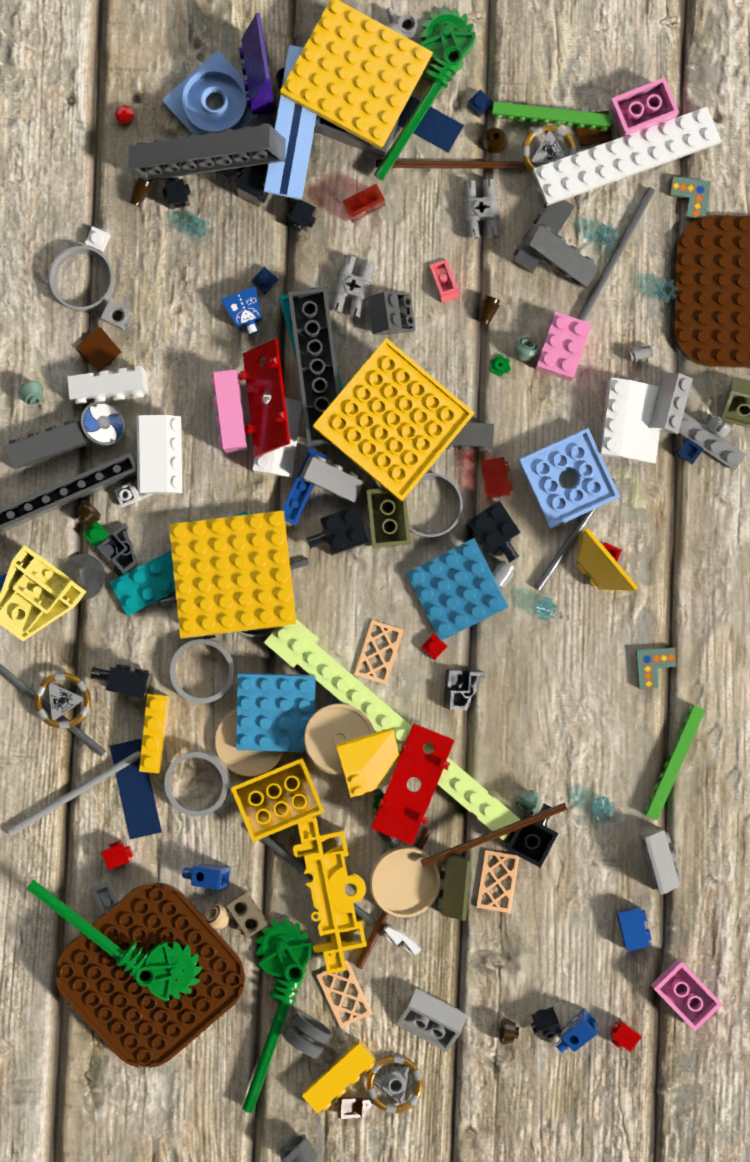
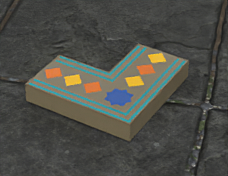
[670,176,711,219]
[636,648,676,689]

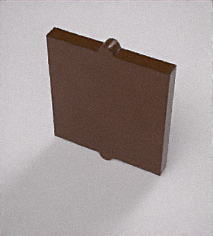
[576,110,613,146]
[76,327,122,372]

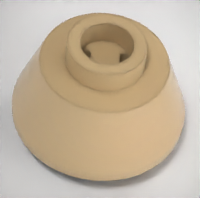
[204,904,229,930]

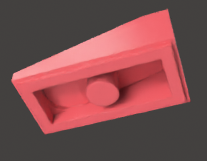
[429,259,459,303]

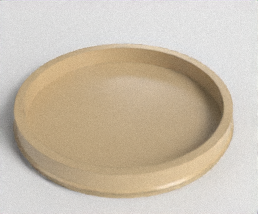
[304,704,375,775]
[214,708,284,777]
[370,846,440,918]

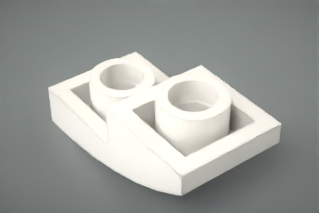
[114,480,153,508]
[384,925,421,955]

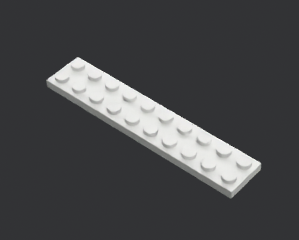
[532,107,721,206]

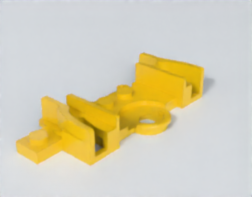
[293,816,367,974]

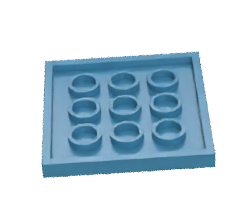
[406,538,509,641]
[236,673,316,752]

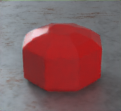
[115,105,134,126]

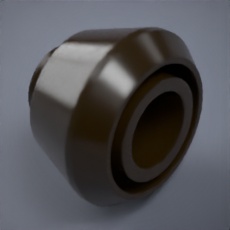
[482,127,508,153]
[76,500,101,525]
[499,1018,519,1045]

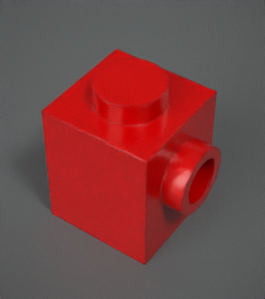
[102,841,134,870]
[609,1019,642,1052]

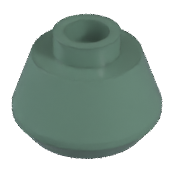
[514,337,539,362]
[18,381,43,406]
[515,790,541,815]

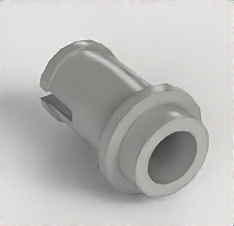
[628,345,653,363]

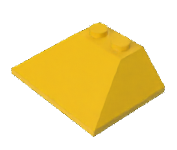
[576,528,638,593]
[336,727,400,797]

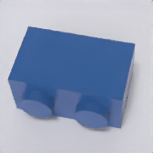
[616,906,652,952]

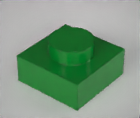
[83,521,110,548]

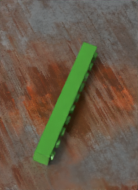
[492,101,612,131]
[644,705,705,820]

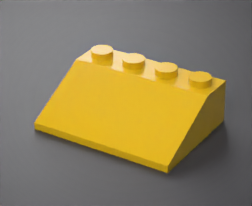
[231,757,325,842]

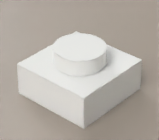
[85,226,111,253]

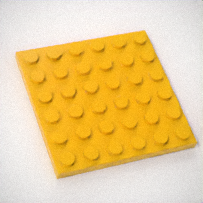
[279,0,433,150]
[312,338,475,502]
[169,510,297,639]

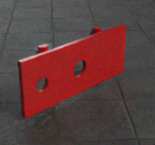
[238,339,291,457]
[371,723,455,845]

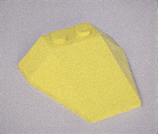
[0,545,86,641]

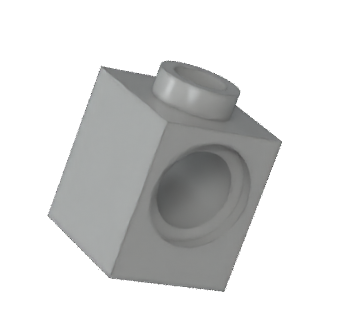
[101,301,133,331]

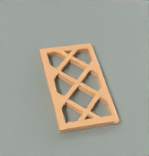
[354,619,403,685]
[476,850,519,914]
[316,960,372,1028]

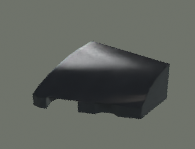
[95,523,138,577]
[443,669,485,710]

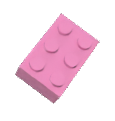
[609,77,679,137]
[535,312,592,381]
[651,958,723,1031]

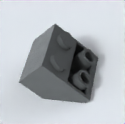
[368,292,415,335]

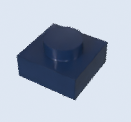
[467,89,494,117]
[252,267,279,294]
[676,438,704,465]

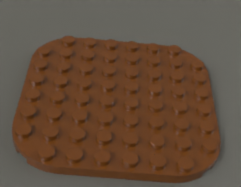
[673,215,750,369]
[56,882,245,1068]

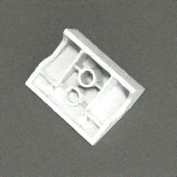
[599,377,660,464]

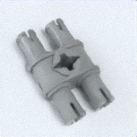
[463,179,500,240]
[330,255,375,318]

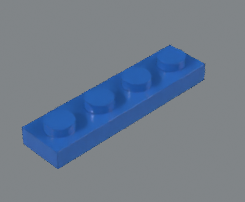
[282,448,327,526]

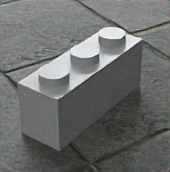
[649,373,693,434]
[299,455,364,502]

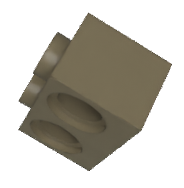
[226,891,268,938]

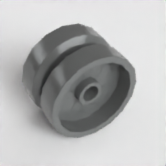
[283,1011,333,1059]

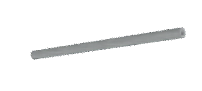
[7,750,141,836]

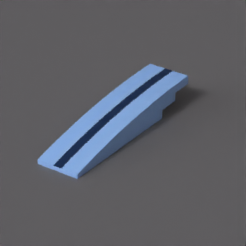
[264,45,316,200]

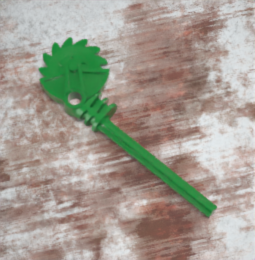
[374,8,476,181]
[26,879,202,1001]
[242,918,313,1113]

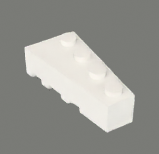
[67,366,148,404]

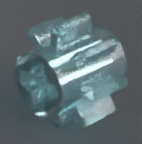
[187,215,211,240]
[595,223,619,248]
[653,278,678,303]
[534,597,557,621]
[591,797,615,821]

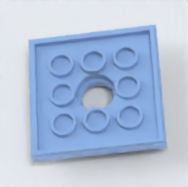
[162,50,258,135]
[518,428,620,529]

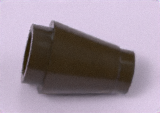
[130,177,152,207]
[479,295,500,325]

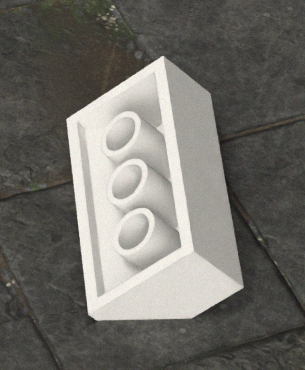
[253,394,302,478]
[137,415,182,495]

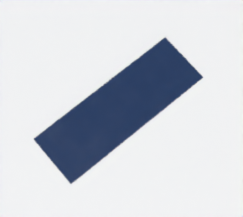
[399,96,464,153]
[110,739,162,839]

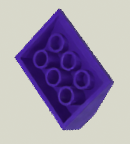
[239,13,276,115]

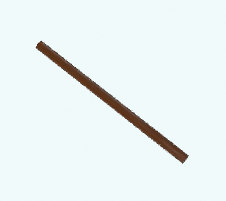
[376,160,527,169]
[421,802,568,867]
[355,828,432,969]

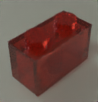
[342,184,385,223]
[480,457,513,500]

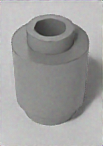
[492,560,515,589]

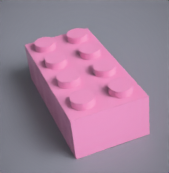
[211,369,249,453]

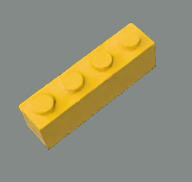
[139,694,169,773]
[302,1039,375,1114]

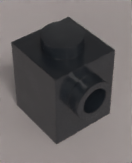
[162,177,191,209]
[288,200,317,232]
[530,1007,562,1040]

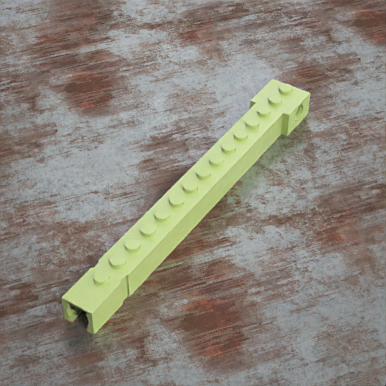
[264,619,521,841]

